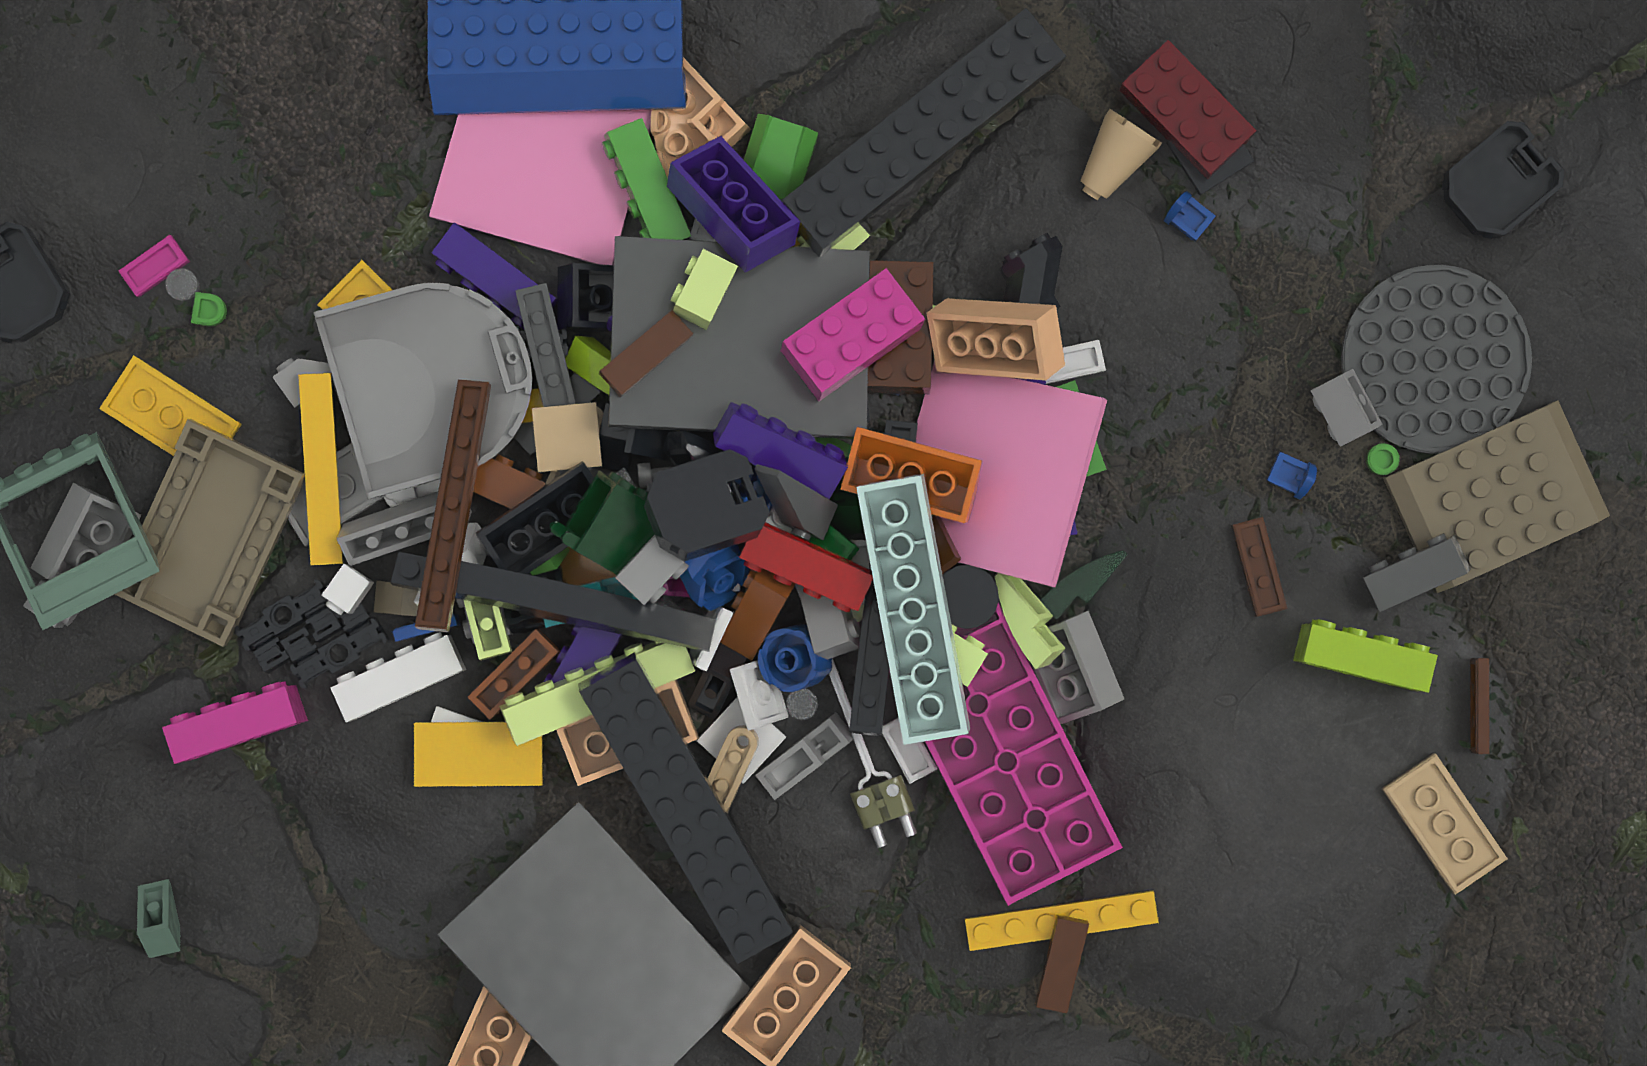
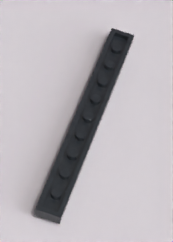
[849,420,918,736]

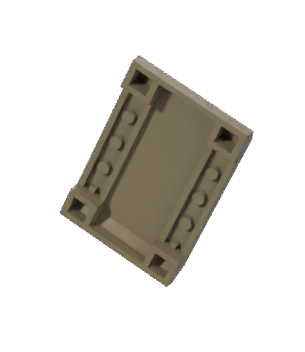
[1383,400,1610,593]
[115,419,305,647]

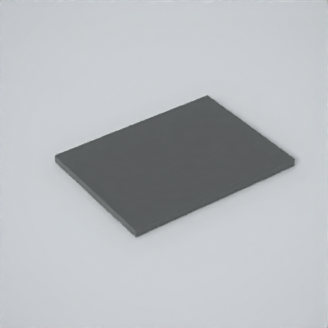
[608,236,870,439]
[437,802,751,1066]

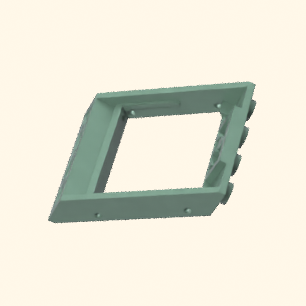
[0,432,160,630]

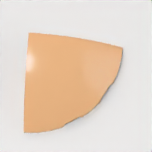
[651,57,751,179]

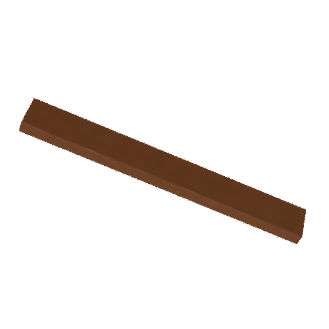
[415,379,491,632]

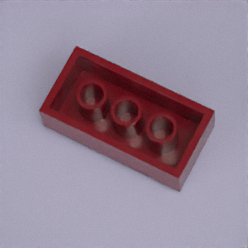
[1119,40,1256,180]

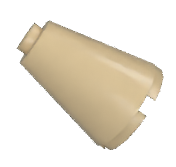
[1080,109,1162,200]

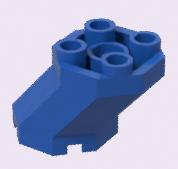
[680,544,749,611]

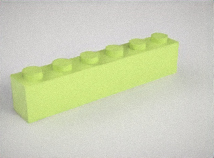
[499,641,695,746]

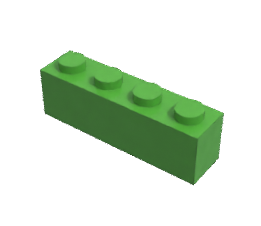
[602,118,691,240]

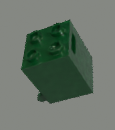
[549,471,655,575]

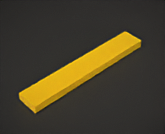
[298,373,343,565]

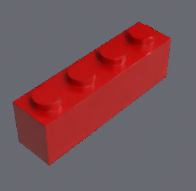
[739,522,873,612]

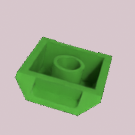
[744,114,818,201]

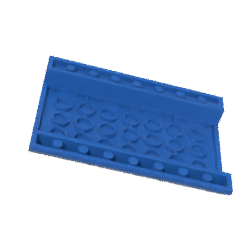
[428,0,686,115]

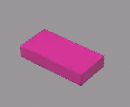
[119,235,190,298]

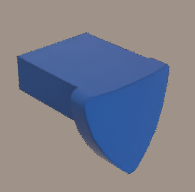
[1163,191,1216,242]
[1266,452,1317,500]

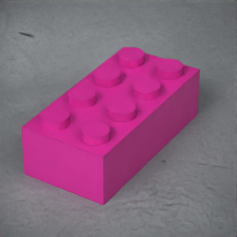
[781,268,925,401]
[162,681,308,764]

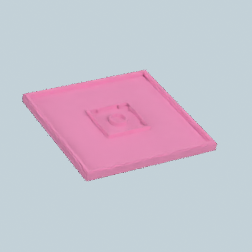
[429,109,652,265]
[916,360,1107,588]

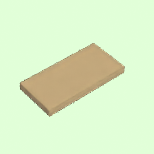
[1382,753,1507,895]

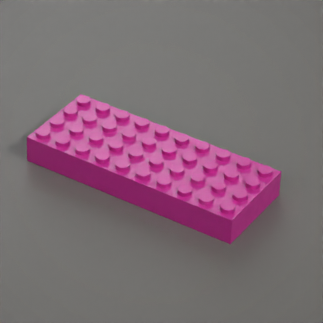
[889,602,1123,906]

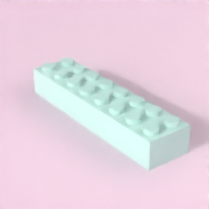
[856,474,970,745]

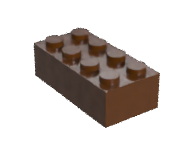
[867,261,934,395]

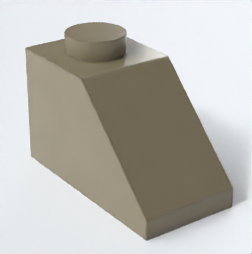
[374,581,418,616]

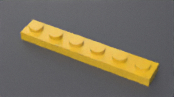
[964,890,1159,951]

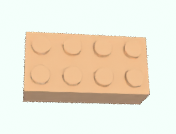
[927,298,1065,381]
[556,679,699,786]
[722,925,851,1066]
[448,986,532,1066]

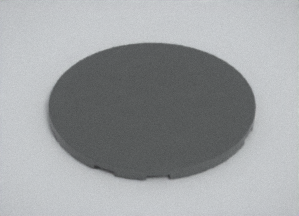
[1341,265,1532,454]

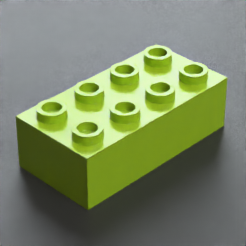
[1293,619,1438,693]

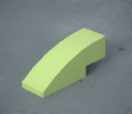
[995,573,1066,669]

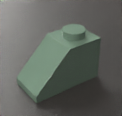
[137,879,180,958]

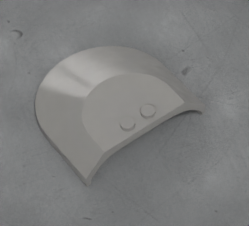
[313,283,532,500]

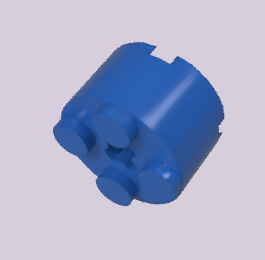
[758,624,832,692]

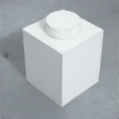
[322,564,374,615]

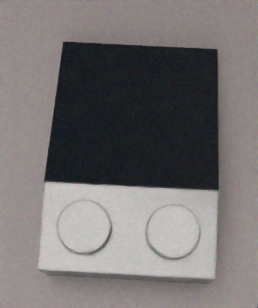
[557,263,613,332]

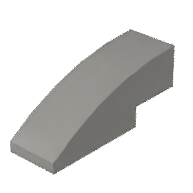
[755,712,853,800]

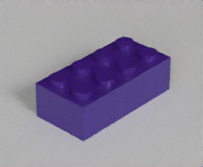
[667,136,800,273]

